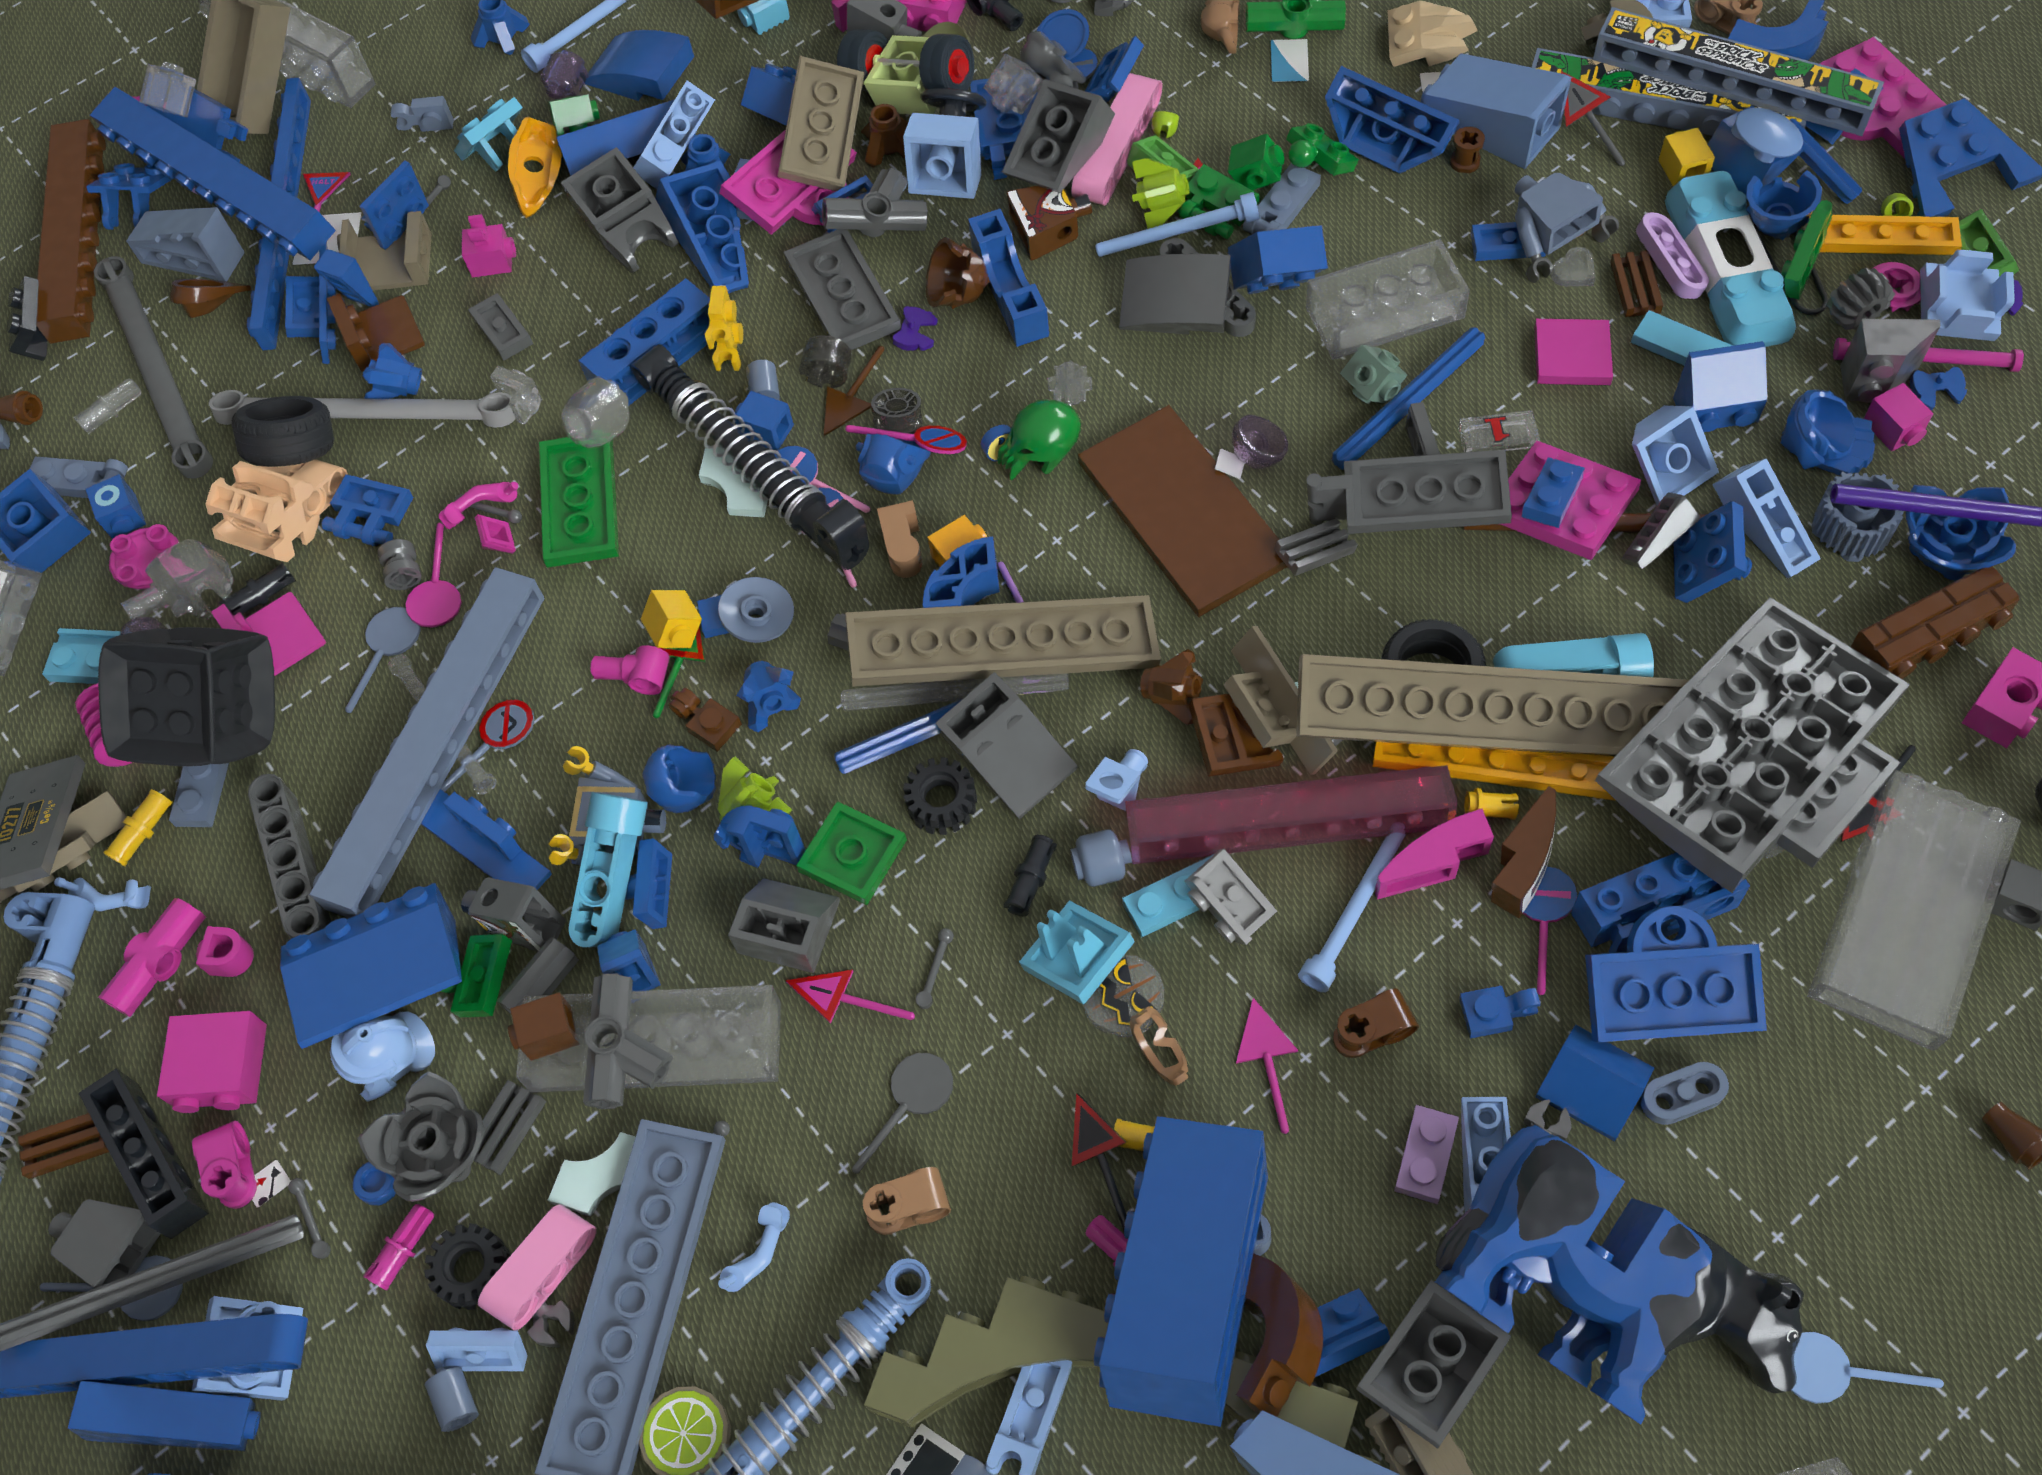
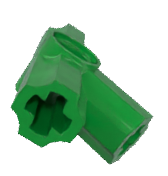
[1245,0,1346,39]

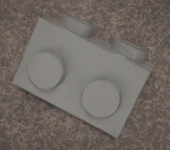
[1184,849,1277,945]

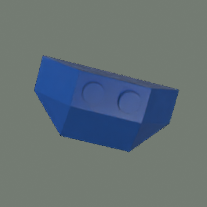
[1325,66,1460,174]

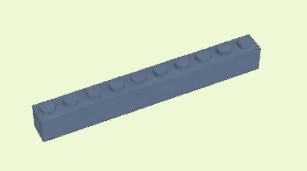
[309,567,545,918]

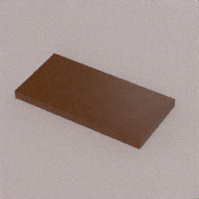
[1078,405,1287,618]

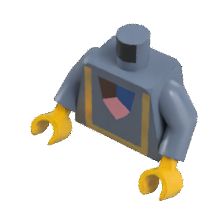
[549,746,666,866]

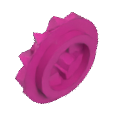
[1872,262,1921,313]

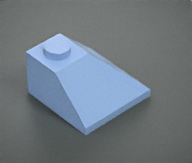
[1632,405,1719,505]

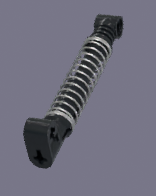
[630,344,869,570]

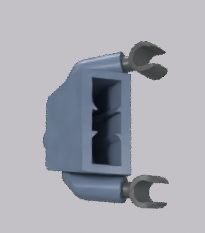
[1514,173,1619,283]

